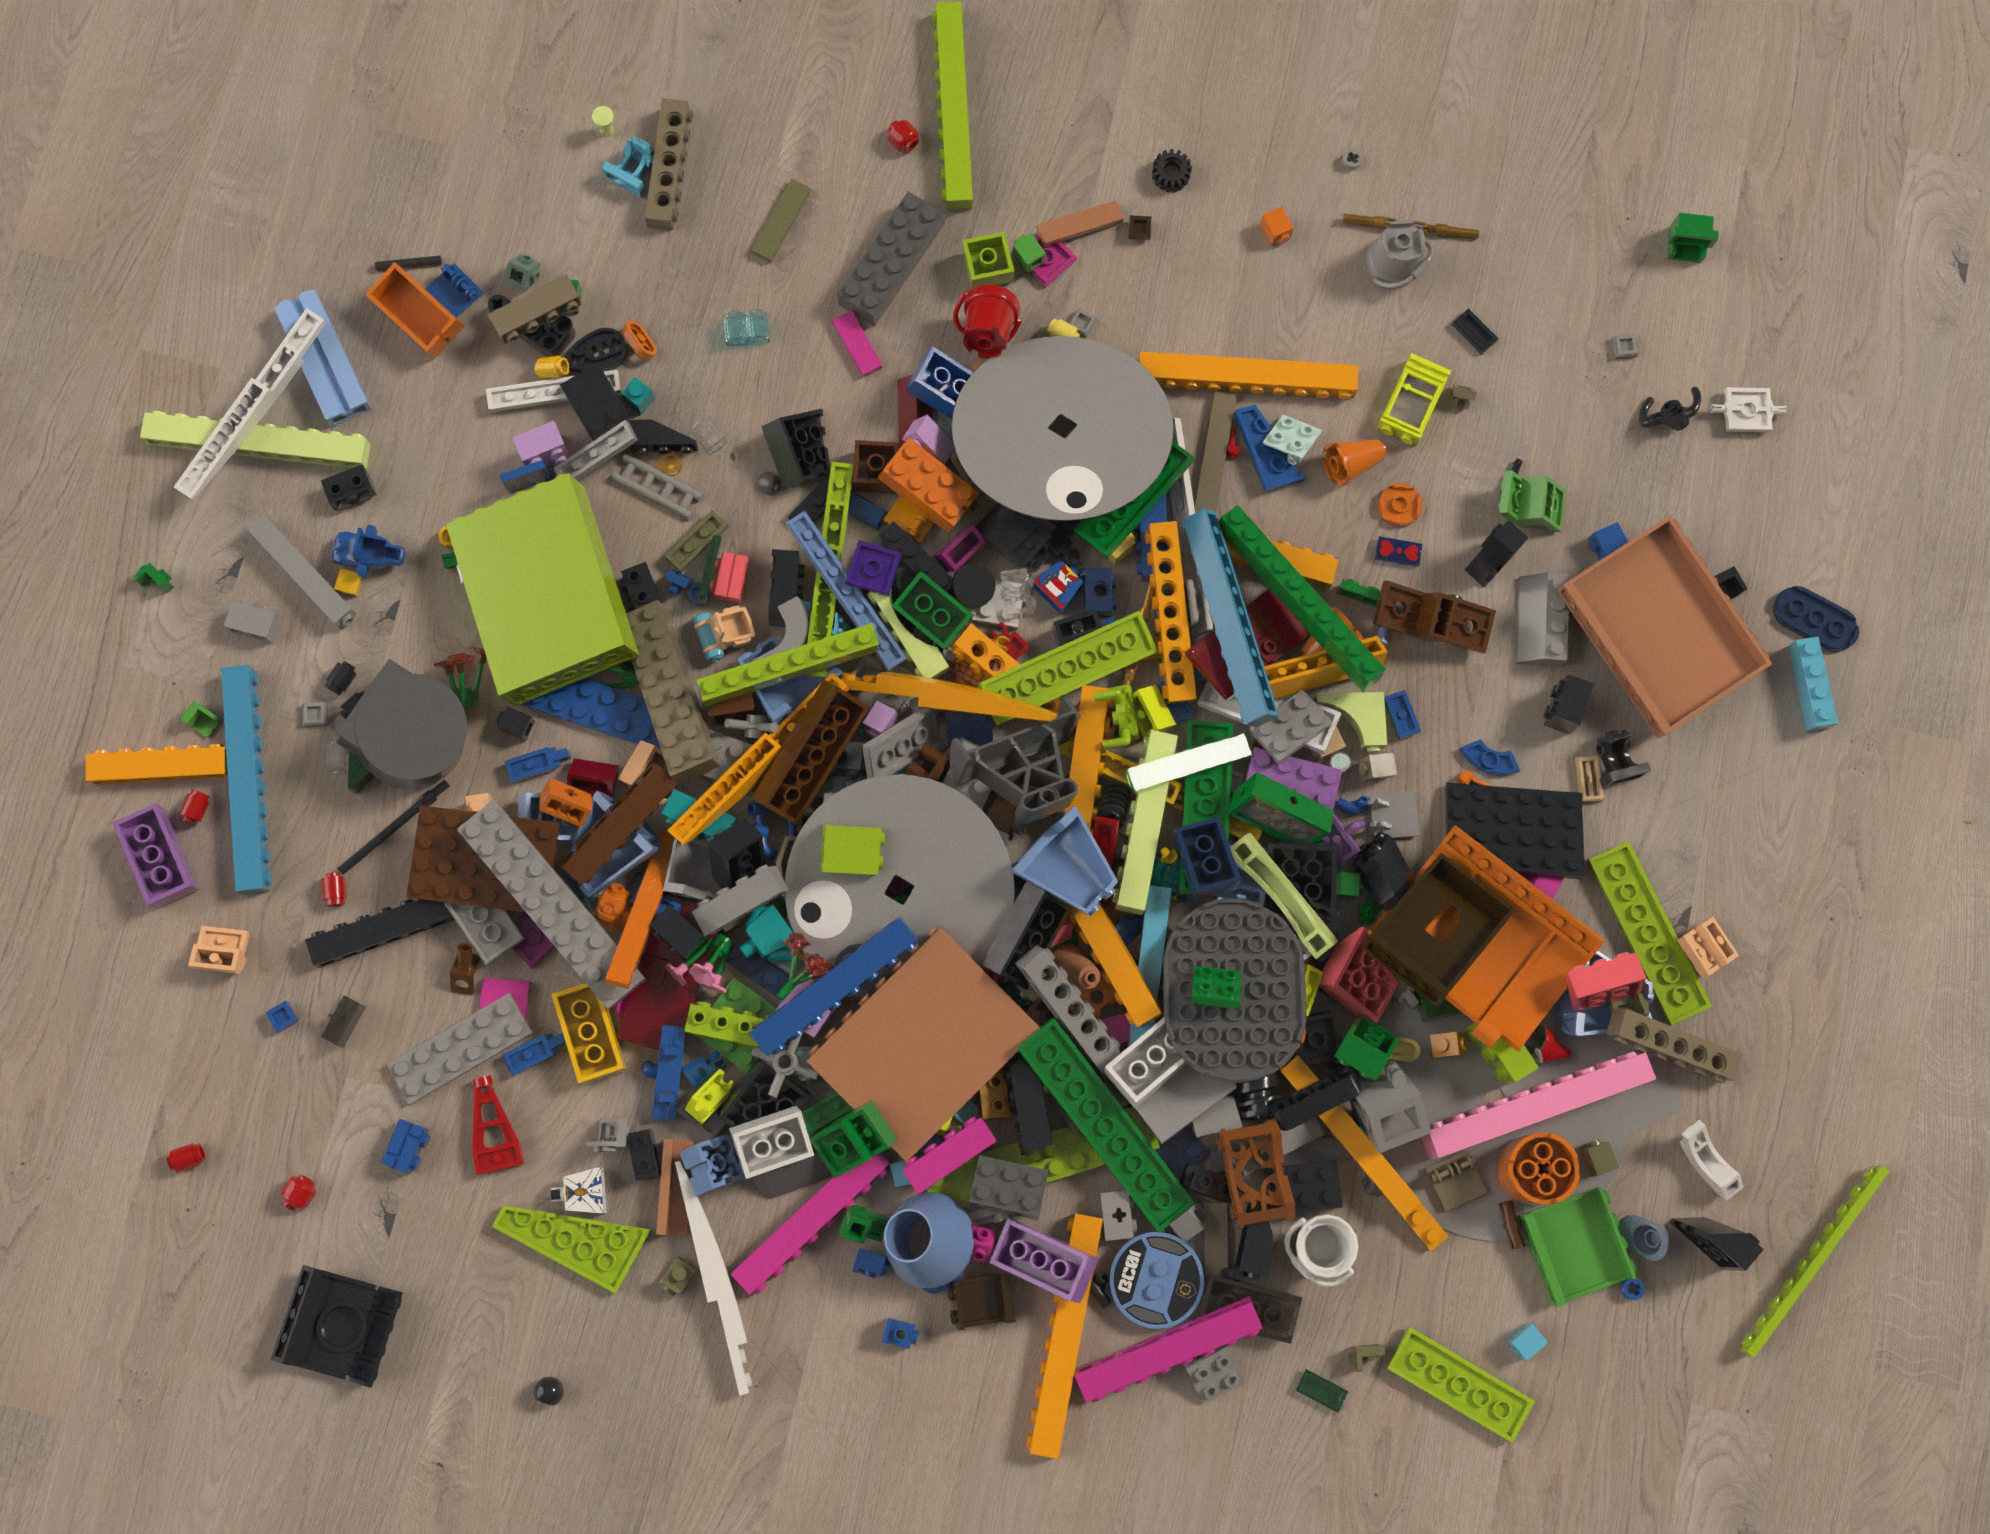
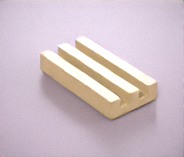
[1575,756,1604,803]

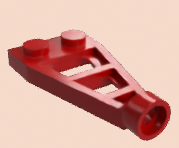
[472,1075,525,1175]

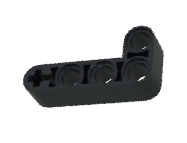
[488,295,576,357]
[1271,1058,1362,1131]

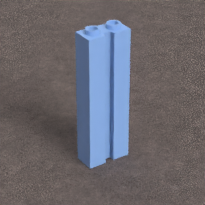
[274,289,372,427]

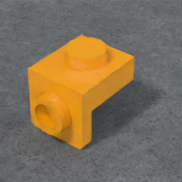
[1430,1032,1468,1058]

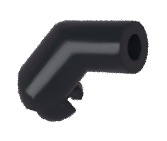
[1090,1272,1112,1309]

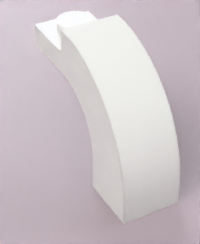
[1680,1120,1744,1201]

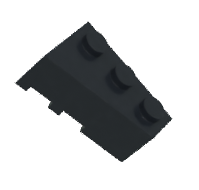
[1465,520,1529,587]
[768,549,805,627]

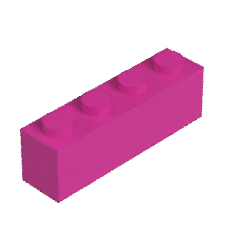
[902,1117,997,1195]

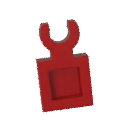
[990,622,1030,661]

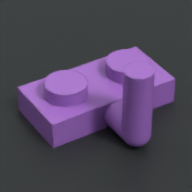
[1323,814,1365,864]

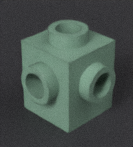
[505,254,540,290]

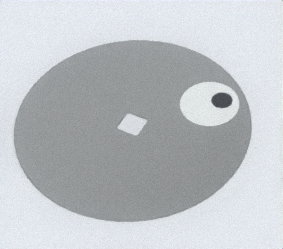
[952,336,1173,521]
[785,774,1015,998]

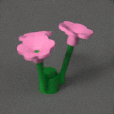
[665,934,733,994]

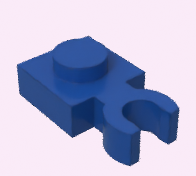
[682,1051,727,1089]

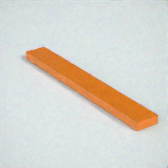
[605,831,675,989]

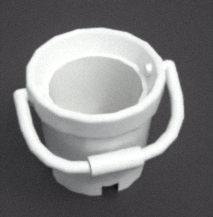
[1284,1214,1359,1287]

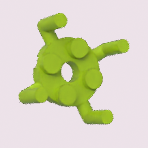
[1093,684,1141,750]

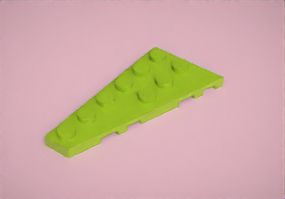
[492,1205,651,1294]

